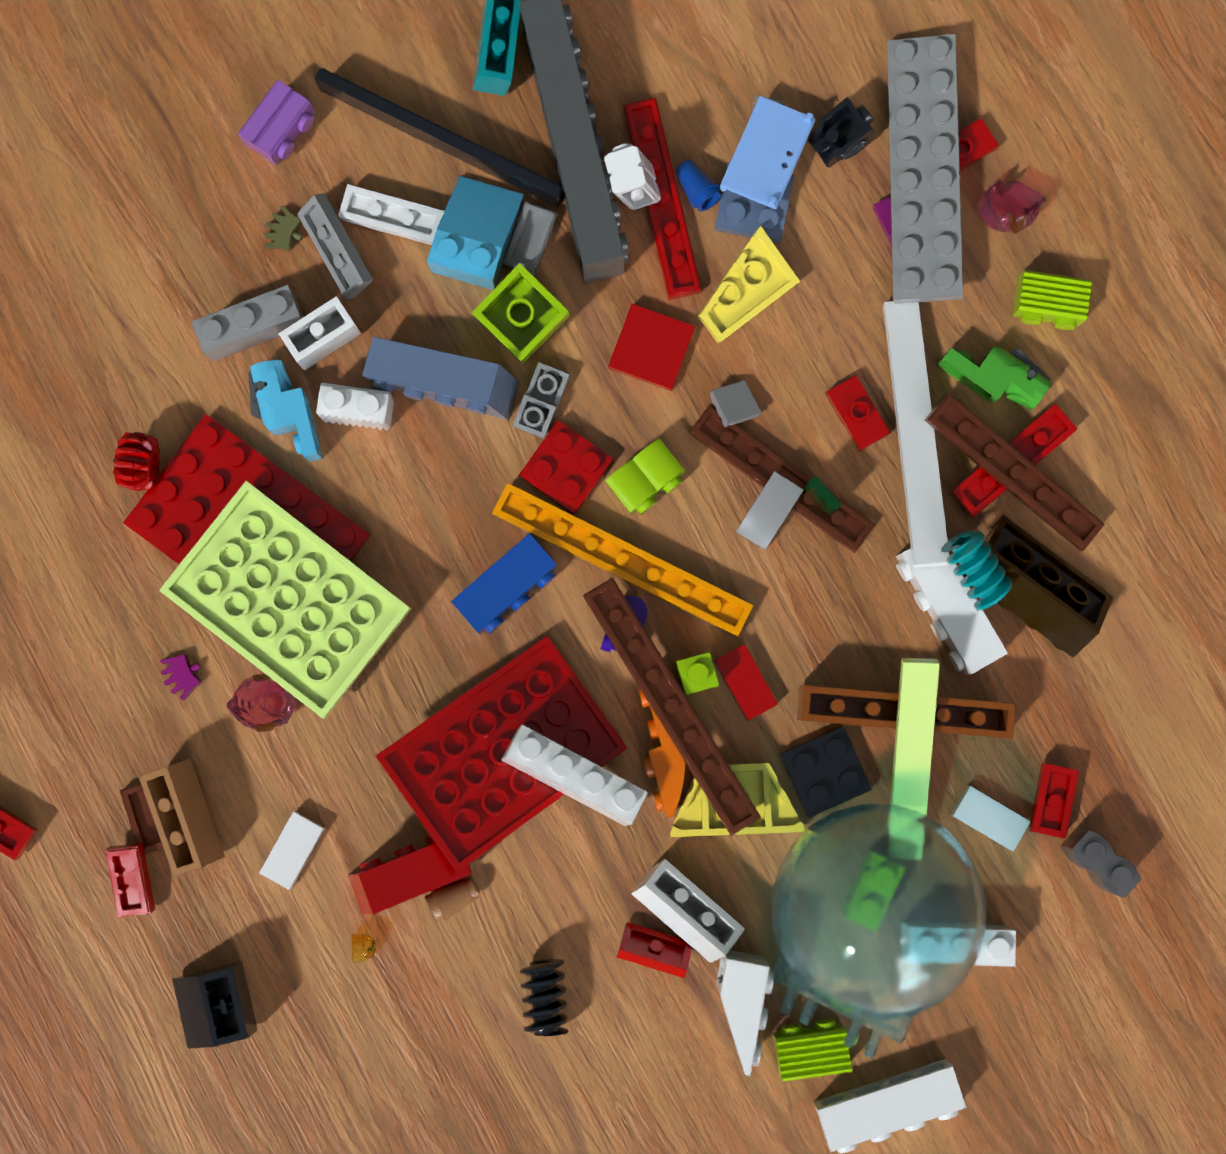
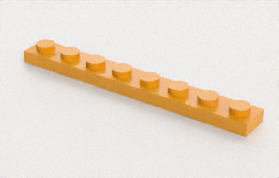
[492,483,754,637]

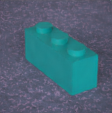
[472,0,522,96]

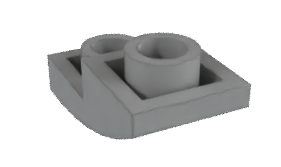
[513,362,571,439]
[736,471,804,550]

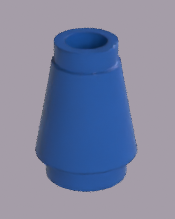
[675,160,721,212]

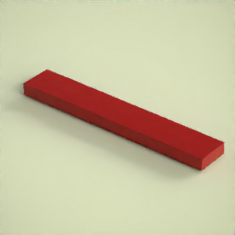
[623,97,702,300]

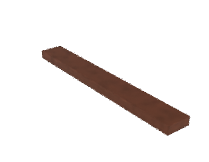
[583,577,761,836]

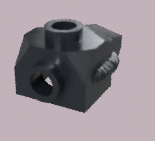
[808,97,875,168]

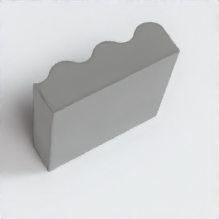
[710,380,761,427]

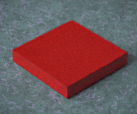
[608,304,695,392]

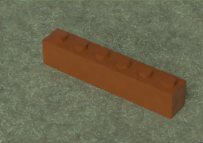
[797,685,1015,739]

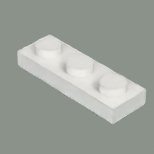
[338,184,444,245]

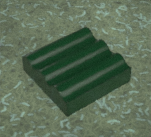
[804,475,842,515]

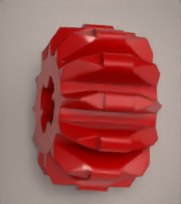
[113,432,161,491]

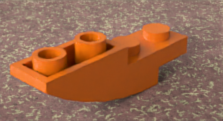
[638,687,686,818]

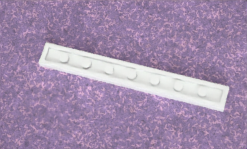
[883,301,949,568]

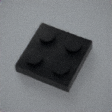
[780,726,872,818]

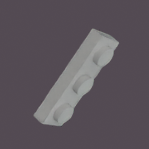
[297,193,373,300]

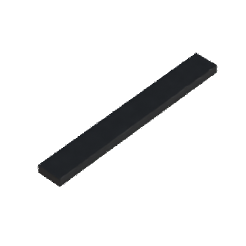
[314,68,563,208]

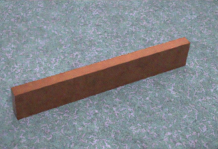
[924,393,1105,551]
[689,404,875,553]

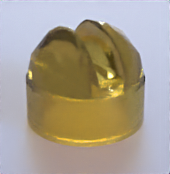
[351,933,376,963]

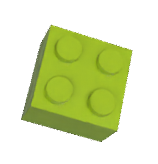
[471,263,570,364]

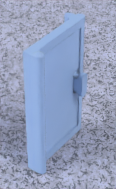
[720,96,816,209]

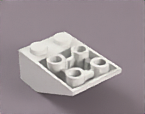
[716,950,774,1076]

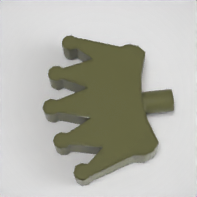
[264,206,303,251]

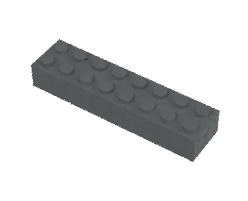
[519,0,629,284]

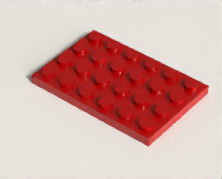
[123,414,371,564]
[375,636,628,873]

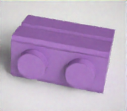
[238,80,315,165]

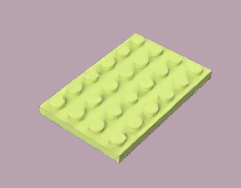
[159,481,412,719]

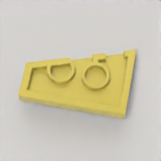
[698,226,800,343]

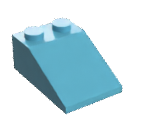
[427,176,524,290]

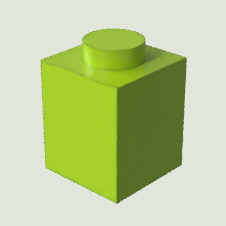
[675,652,719,695]

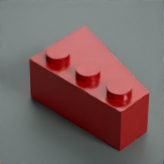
[348,836,472,915]

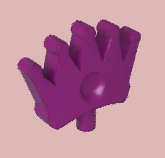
[160,654,201,700]

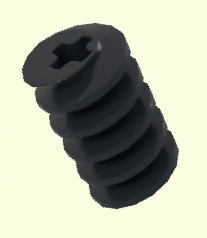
[520,959,569,1036]

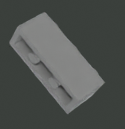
[191,285,304,362]

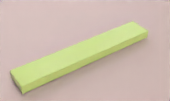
[886,658,940,859]

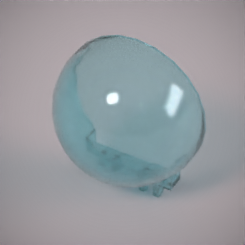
[771,803,986,1058]

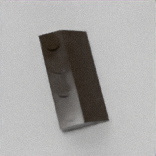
[963,515,1113,658]

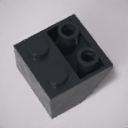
[172,961,258,1048]

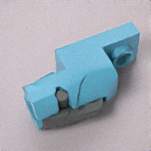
[248,360,323,462]

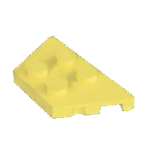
[670,763,805,837]

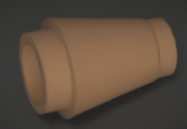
[424,878,479,922]

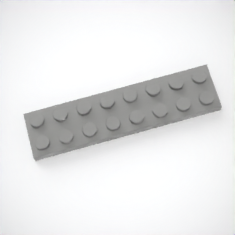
[887,34,963,304]

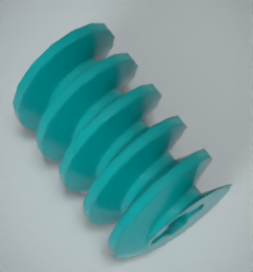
[941,530,1012,610]

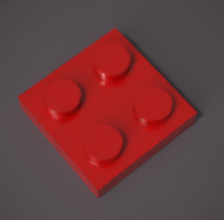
[519,420,614,516]

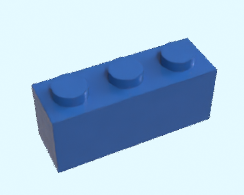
[451,533,558,634]

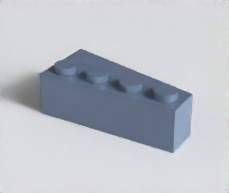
[362,337,519,420]

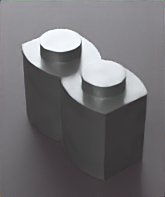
[1061,828,1141,898]

